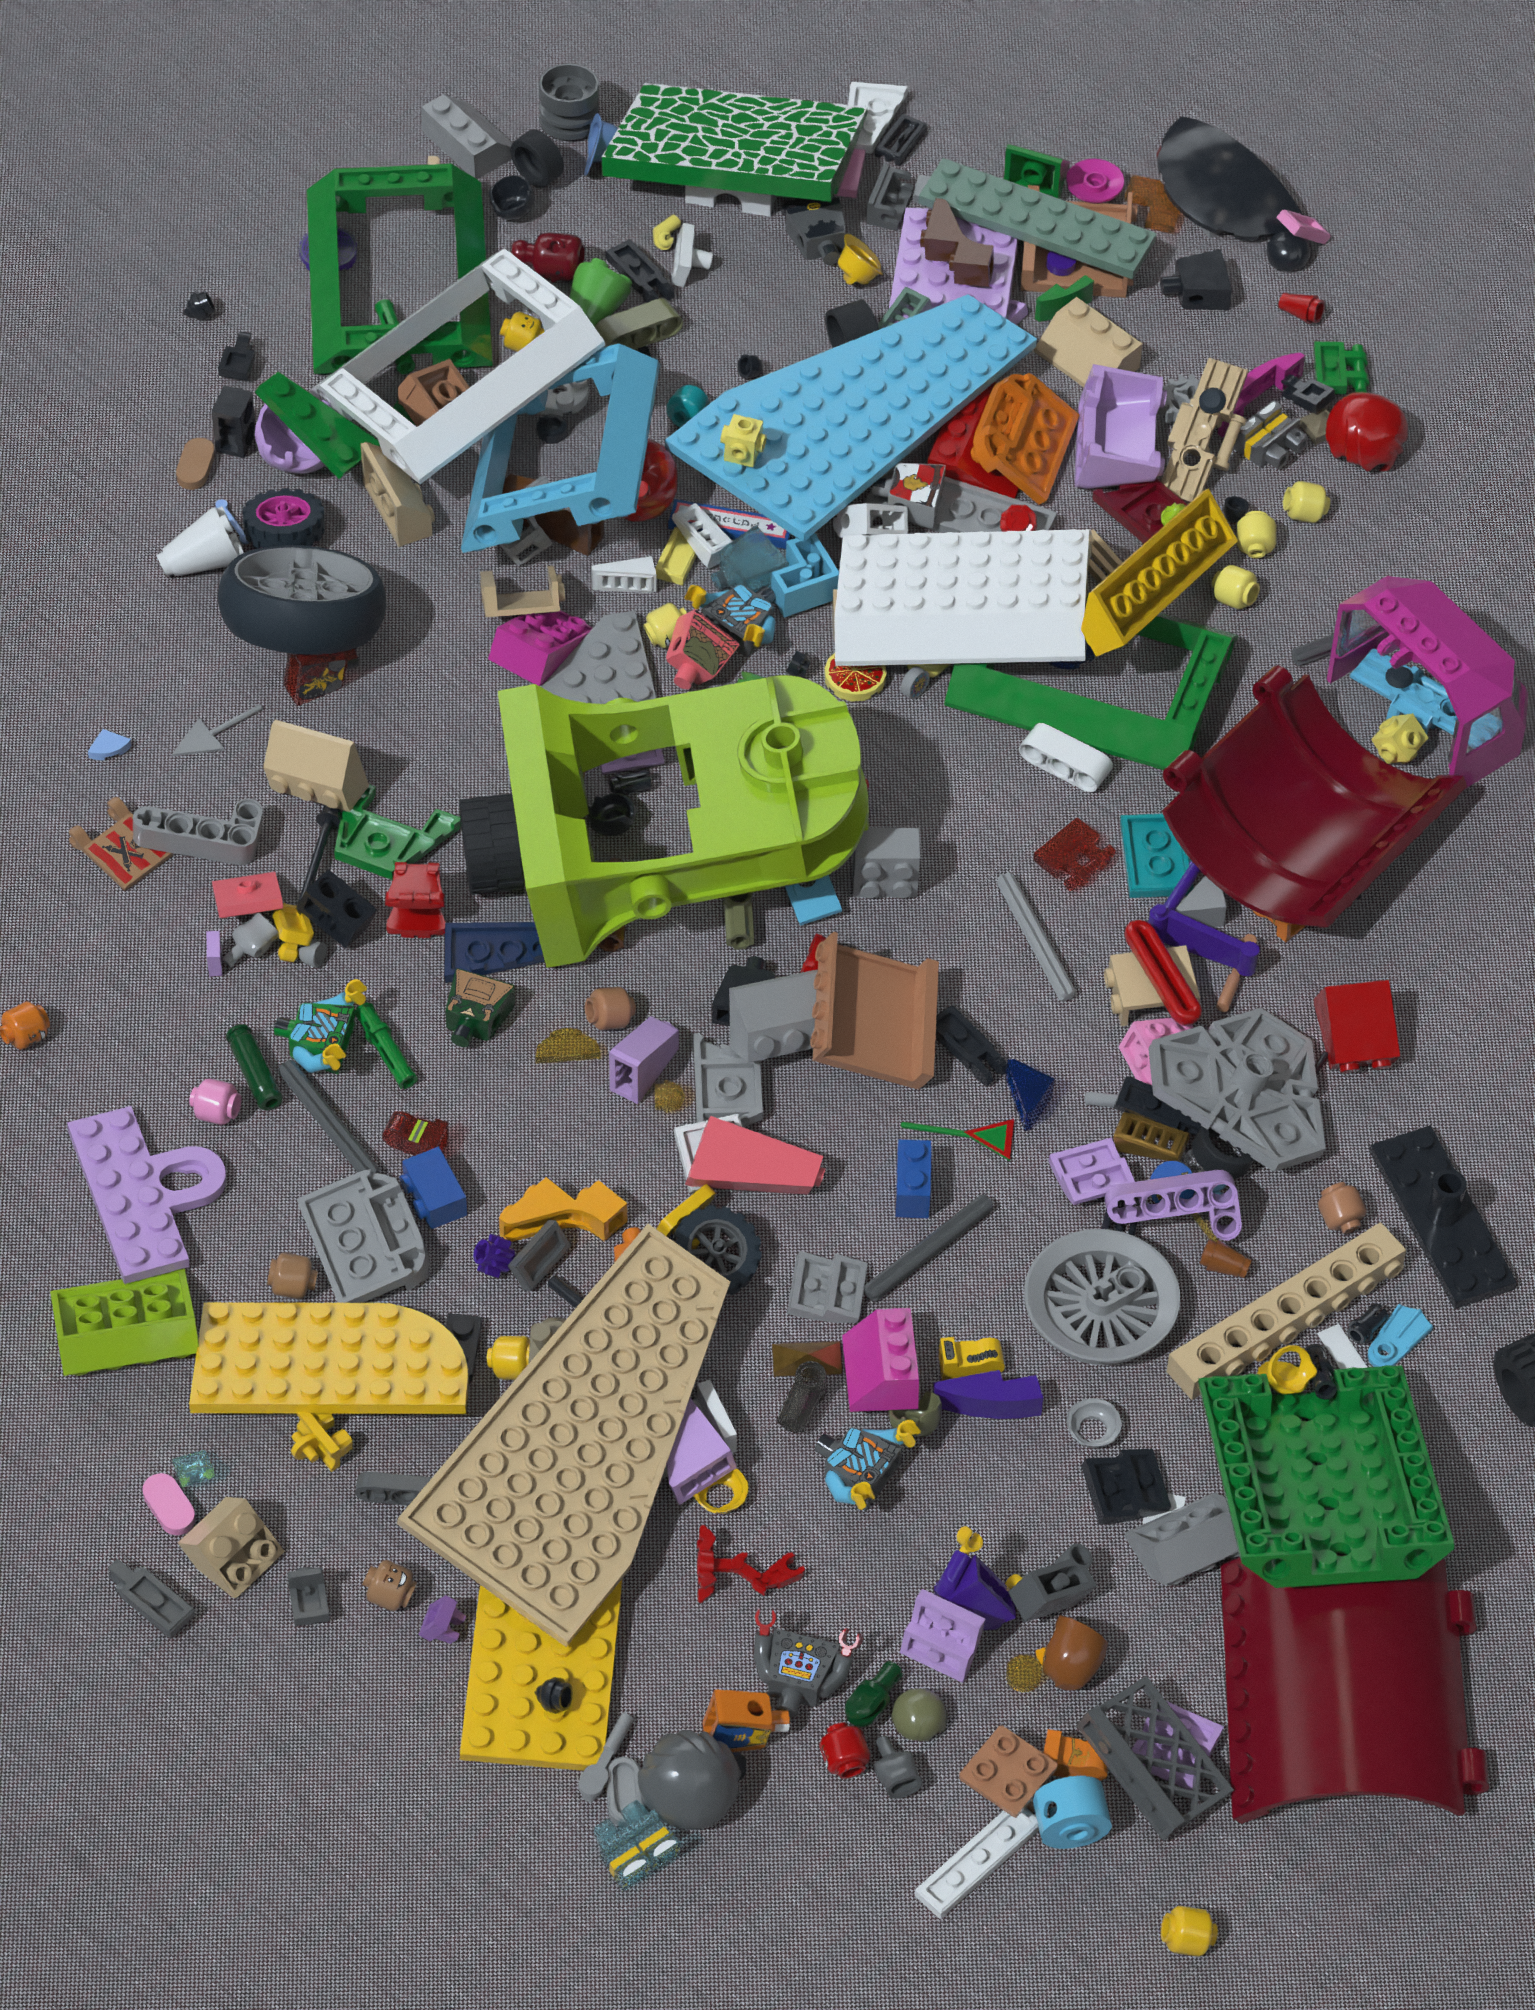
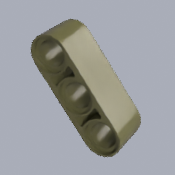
[595,298,683,350]

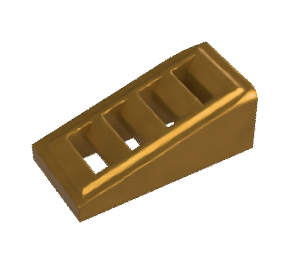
[1114,1112,1190,1162]

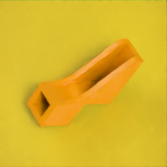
[499,1177,628,1242]

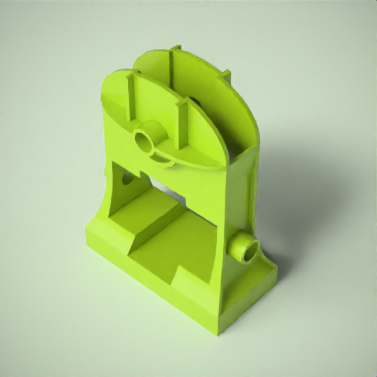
[498,675,869,968]

